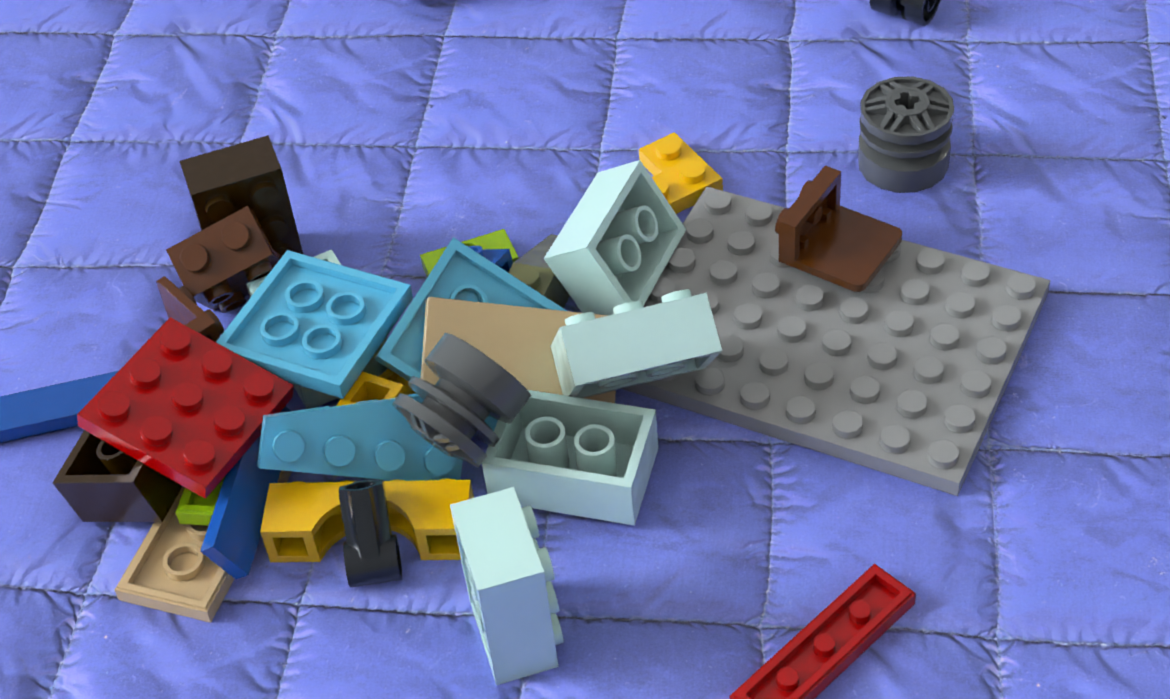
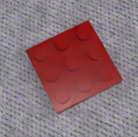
[77,317,294,499]

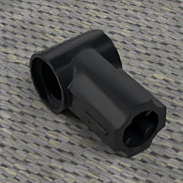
[338,480,402,587]

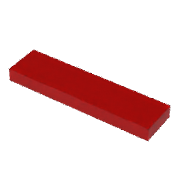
[730,563,916,699]

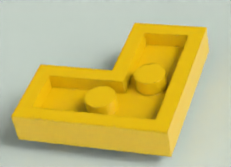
[639,132,723,214]

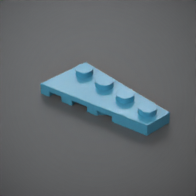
[257,394,463,481]

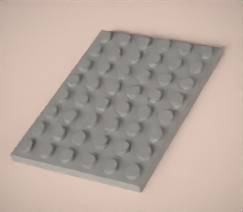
[623,186,1050,496]

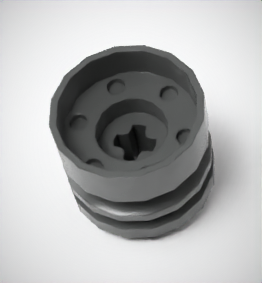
[858,76,954,193]
[393,333,531,468]

